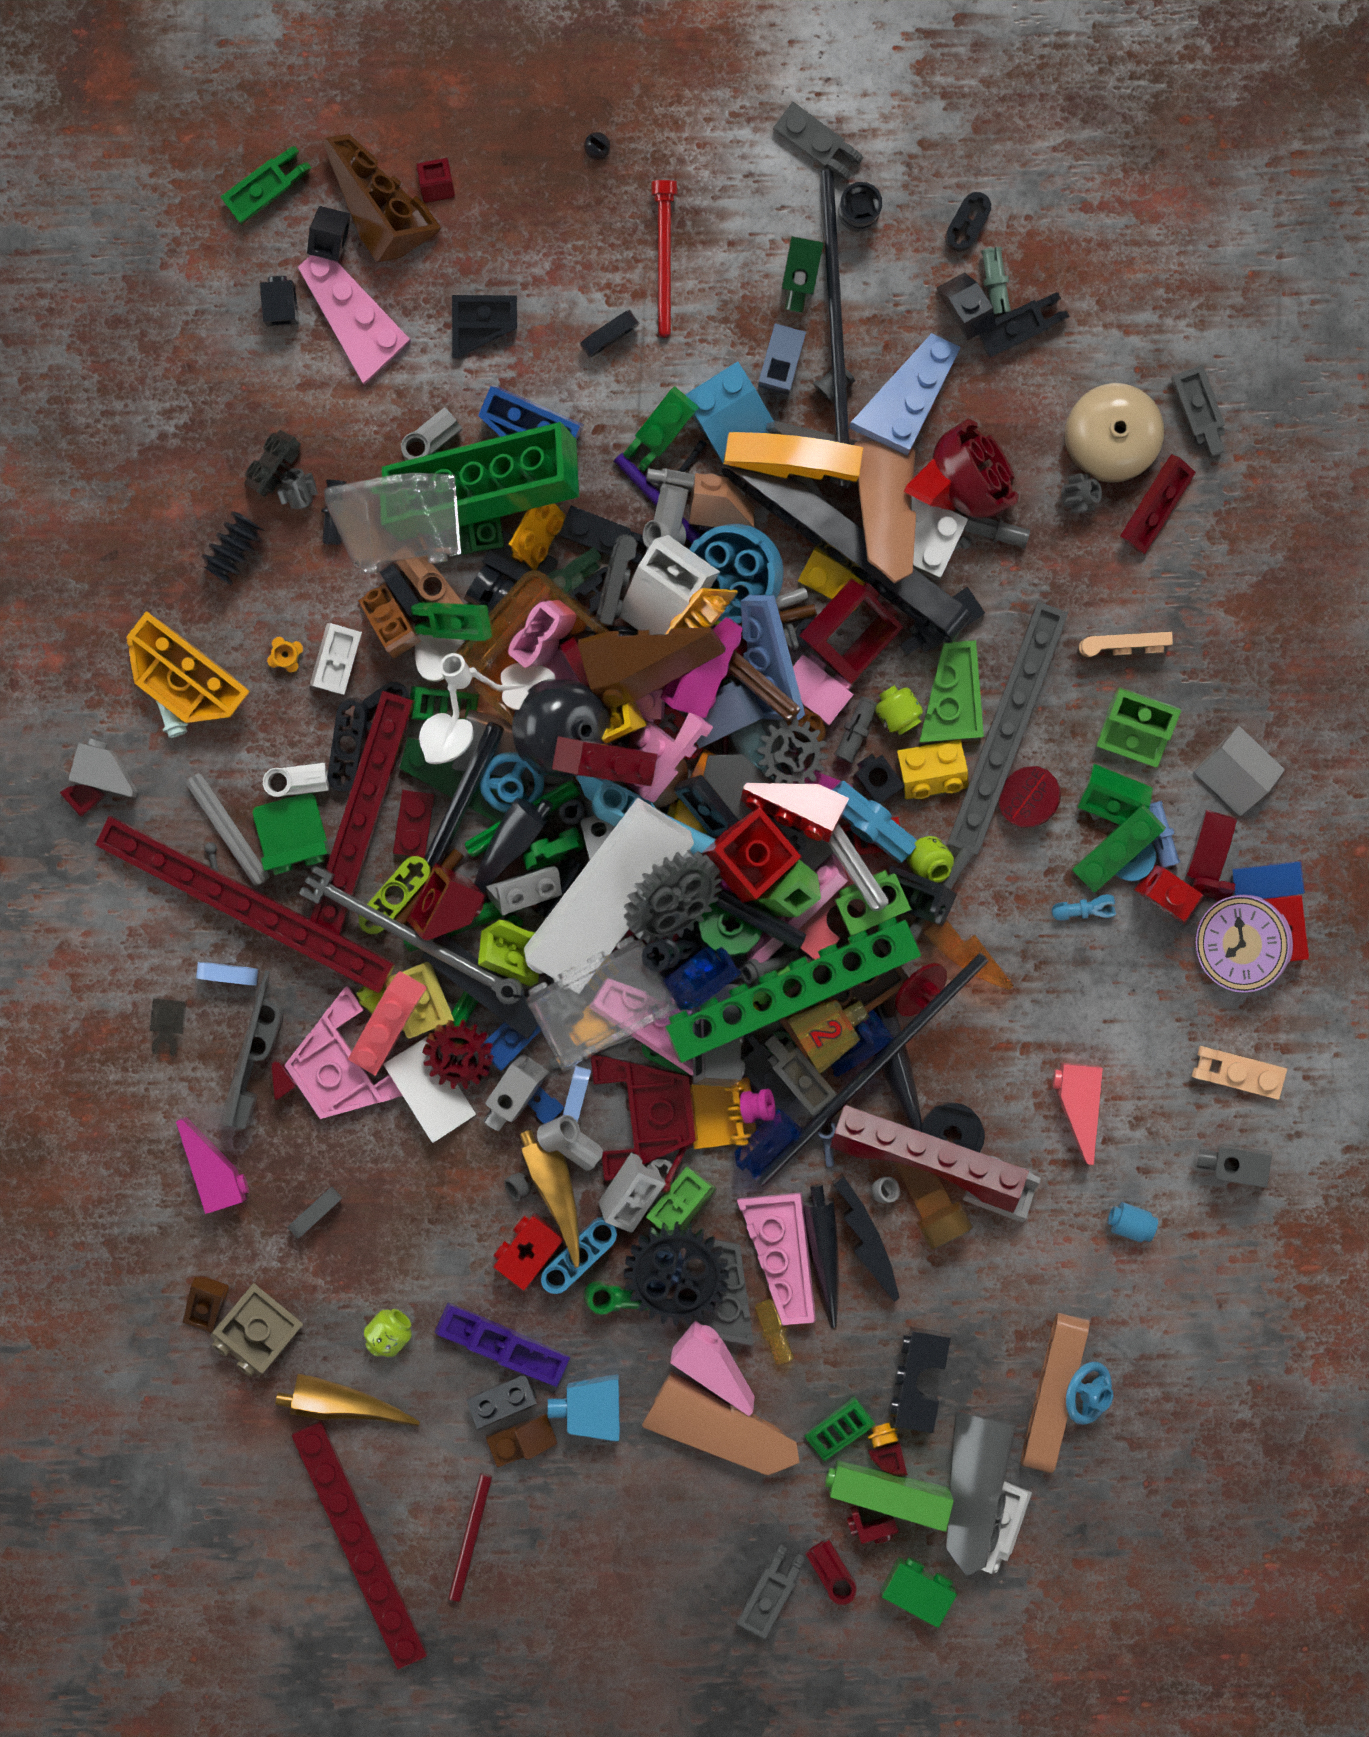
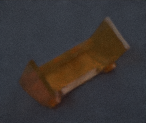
[455,570,609,725]

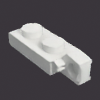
[981,1481,1032,1574]

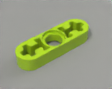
[358,856,431,934]

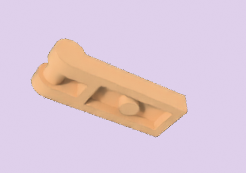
[1078,632,1173,657]
[1191,1046,1287,1100]

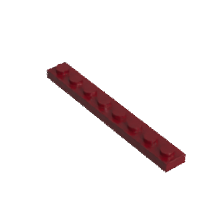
[310,691,415,935]
[291,1420,428,1670]

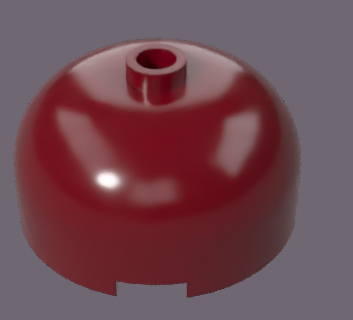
[932,419,1019,519]

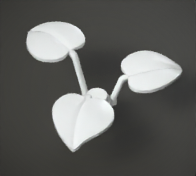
[415,634,555,764]

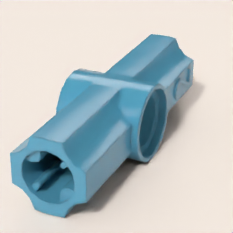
[832,781,917,863]

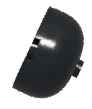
[512,679,611,778]

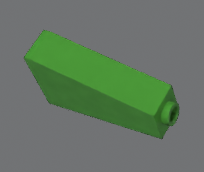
[825,1460,954,1532]

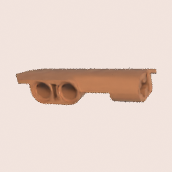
[854,441,916,583]
[642,1372,800,1475]

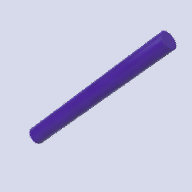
[613,452,701,544]

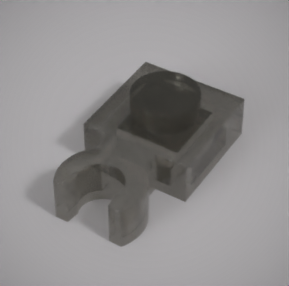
[150,998,187,1056]

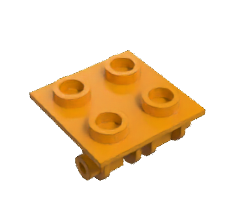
[509,503,566,571]
[665,588,738,634]
[692,1077,758,1149]

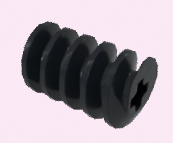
[201,511,266,585]

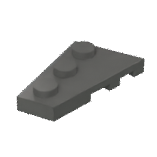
[692,1237,754,1346]

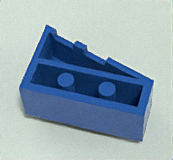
[478,385,584,442]

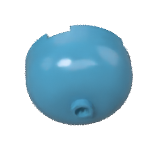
[689,524,784,623]

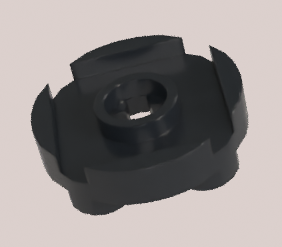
[922,1102,985,1153]

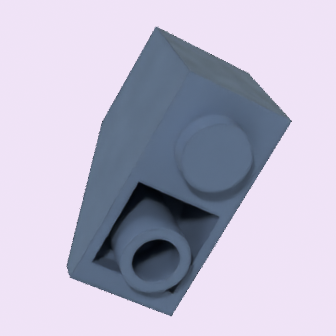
[758,324,806,395]

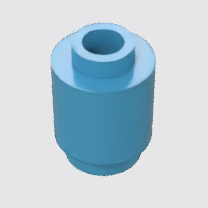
[1107,1202,1158,1243]

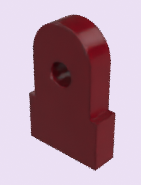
[1193,878,1236,901]

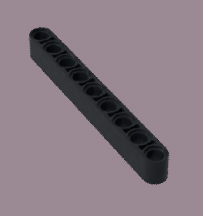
[721,464,971,643]

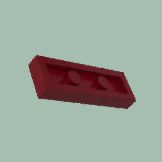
[1120,454,1196,554]

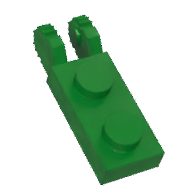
[220,146,311,225]
[623,386,699,472]
[411,602,492,641]

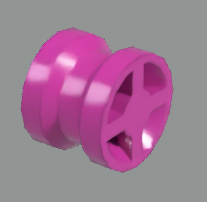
[740,1089,775,1124]

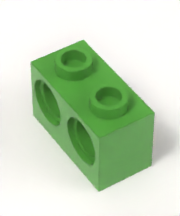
[834,870,911,936]

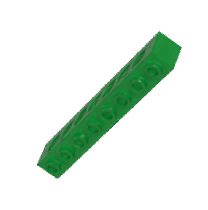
[663,917,921,1063]

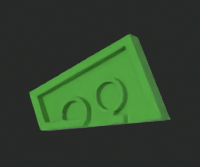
[919,640,984,743]

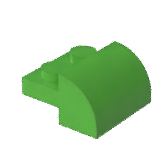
[1096,687,1181,768]

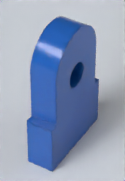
[528,1087,565,1124]

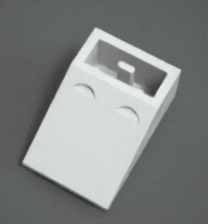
[620,535,720,635]

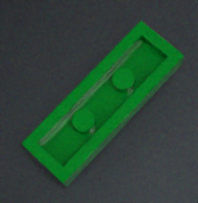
[1072,804,1166,893]

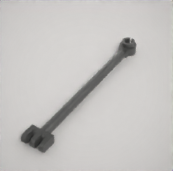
[299,864,523,1004]

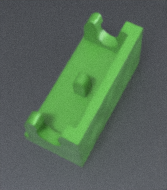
[646,1166,717,1230]

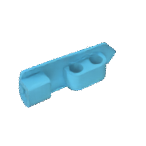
[575,775,716,855]

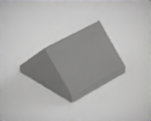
[1193,725,1285,816]

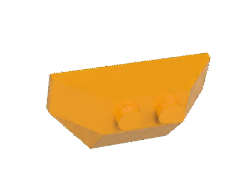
[126,611,250,723]

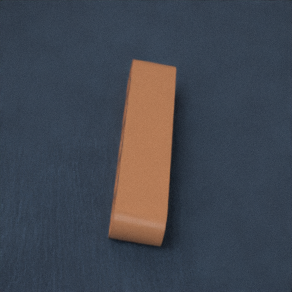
[1020,1313,1089,1473]

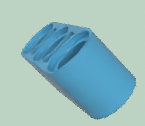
[541,1217,617,1294]

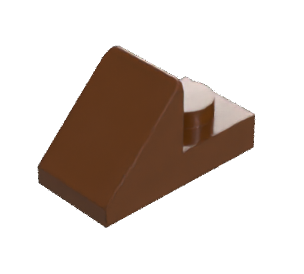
[183,1276,229,1333]
[486,1413,558,1468]

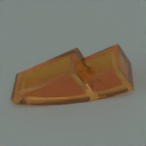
[923,919,1014,990]

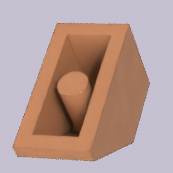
[689,473,755,527]

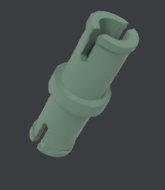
[981,247,1011,315]

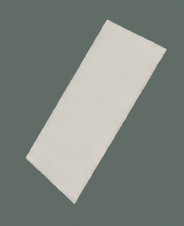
[383,1037,476,1143]

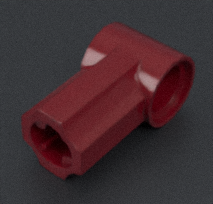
[805,1538,857,1605]

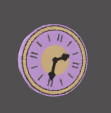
[1196,895,1293,992]

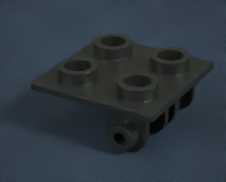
[244,429,301,498]

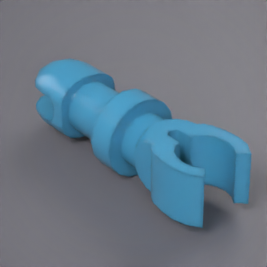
[1052,894,1116,921]

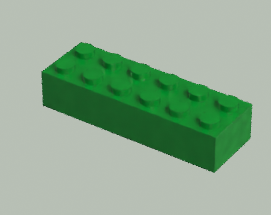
[382,422,579,541]

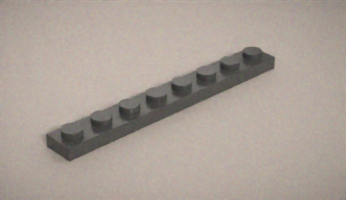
[947,601,1068,855]

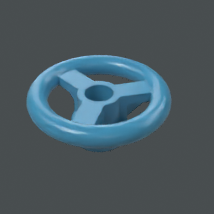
[479,752,544,813]
[1066,1362,1113,1425]

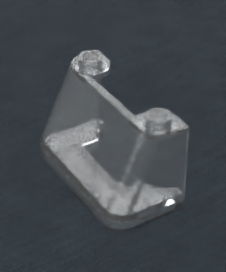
[324,473,461,574]

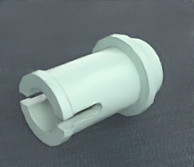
[156,700,188,738]

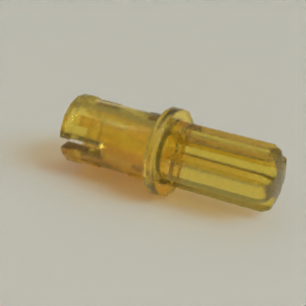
[755,1299,795,1365]

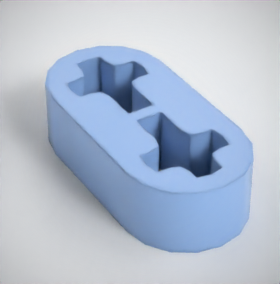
[196,962,259,985]
[563,1066,591,1123]

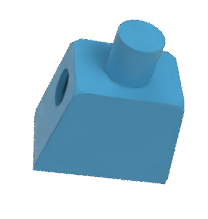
[548,1374,620,1441]

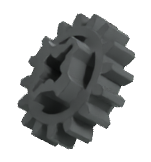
[755,718,828,784]

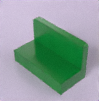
[1077,764,1153,825]

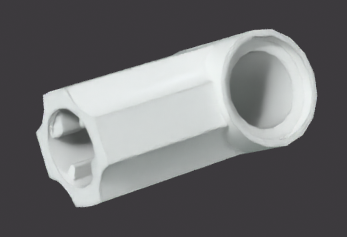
[263,763,329,797]

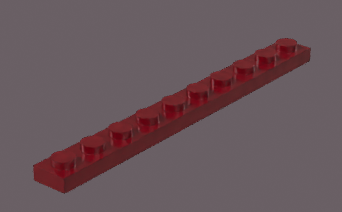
[95,816,395,993]

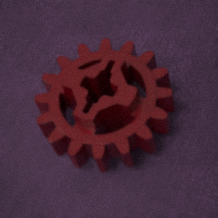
[422,1020,494,1089]

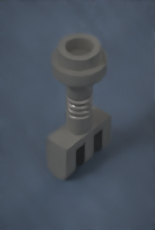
[741,944,812,985]

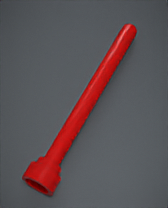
[651,180,677,338]

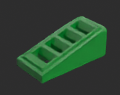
[410,686,479,720]
[804,1396,876,1461]

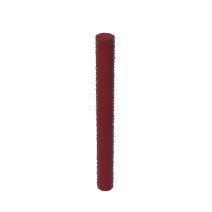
[448,1473,492,1602]

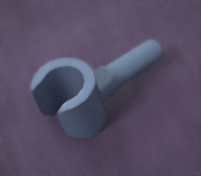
[817,1122,836,1167]

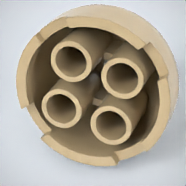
[1065,383,1164,482]

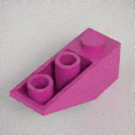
[660,617,743,718]

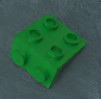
[252,793,331,875]

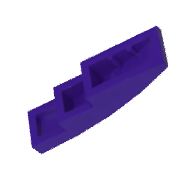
[434,1302,570,1387]

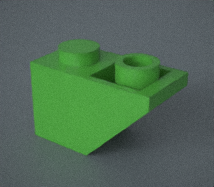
[752,860,821,917]

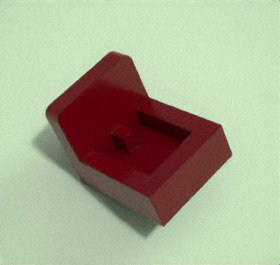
[847,1506,898,1544]

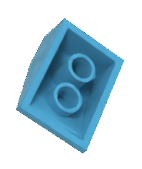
[685,361,774,465]

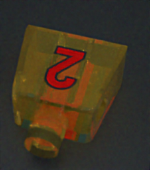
[787,999,870,1074]

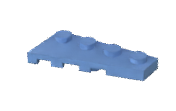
[741,595,805,720]

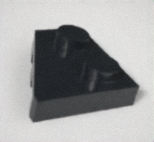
[452,295,517,358]

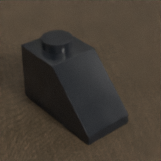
[936,272,996,341]

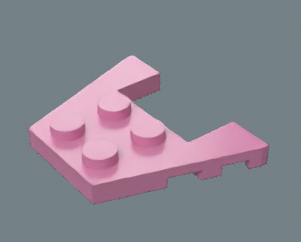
[624,712,713,803]
[284,985,403,1119]

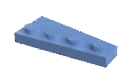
[849,333,960,456]

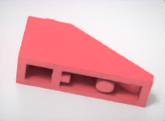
[1053,1062,1103,1165]

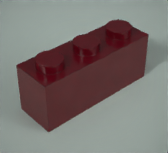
[552,736,658,786]

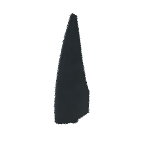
[474,798,553,894]
[867,1003,923,1132]
[803,1184,839,1328]

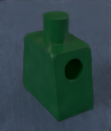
[781,236,824,313]

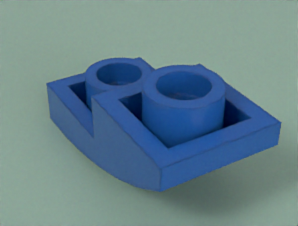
[1232,861,1305,899]

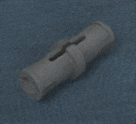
[834,696,878,763]

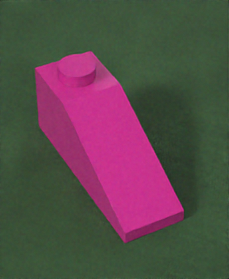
[176,1117,249,1214]

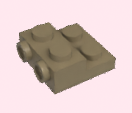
[210,1283,303,1377]

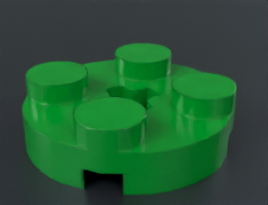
[522,828,586,871]
[698,893,763,957]

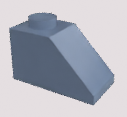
[697,681,765,749]

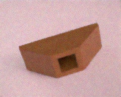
[358,583,421,659]

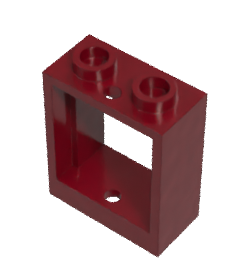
[799,578,903,684]

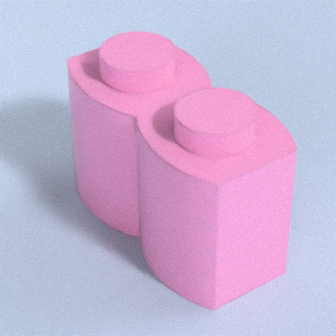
[508,600,576,668]
[793,654,853,726]

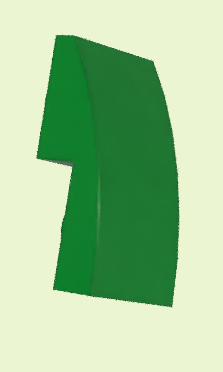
[434,517,504,559]

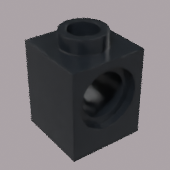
[307,206,351,262]
[260,276,299,327]
[854,753,904,804]

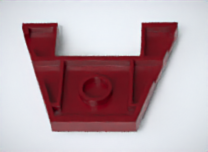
[590,1054,698,1181]

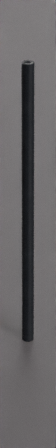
[821,170,852,488]
[755,952,989,1187]

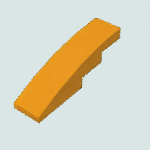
[723,432,863,482]

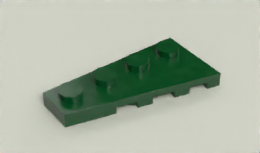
[399,737,530,823]

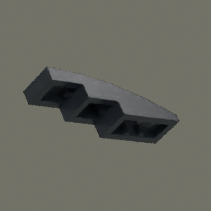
[421,934,547,1039]
[832,1174,900,1302]

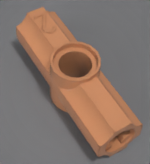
[393,540,464,604]

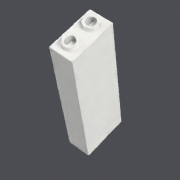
[524,798,694,994]

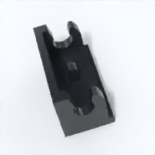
[882,865,957,927]

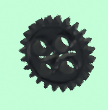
[624,1221,729,1326]

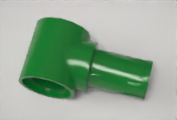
[583,1281,648,1315]

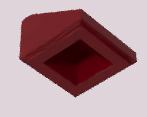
[416,157,455,203]
[272,1059,297,1101]

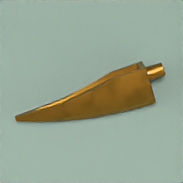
[520,1130,579,1269]
[275,1374,420,1426]

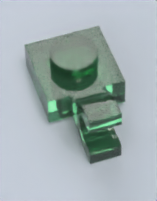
[547,547,602,597]

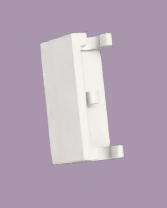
[310,623,362,695]

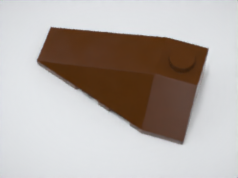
[323,134,441,263]
[578,627,726,709]

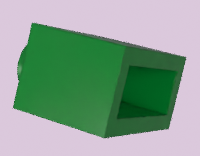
[880,1556,957,1628]

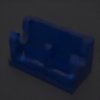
[663,946,742,1011]
[821,1009,894,1078]
[734,1108,802,1180]

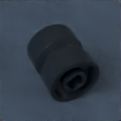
[838,182,882,232]
[464,564,524,624]

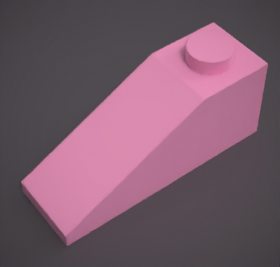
[670,1321,755,1416]

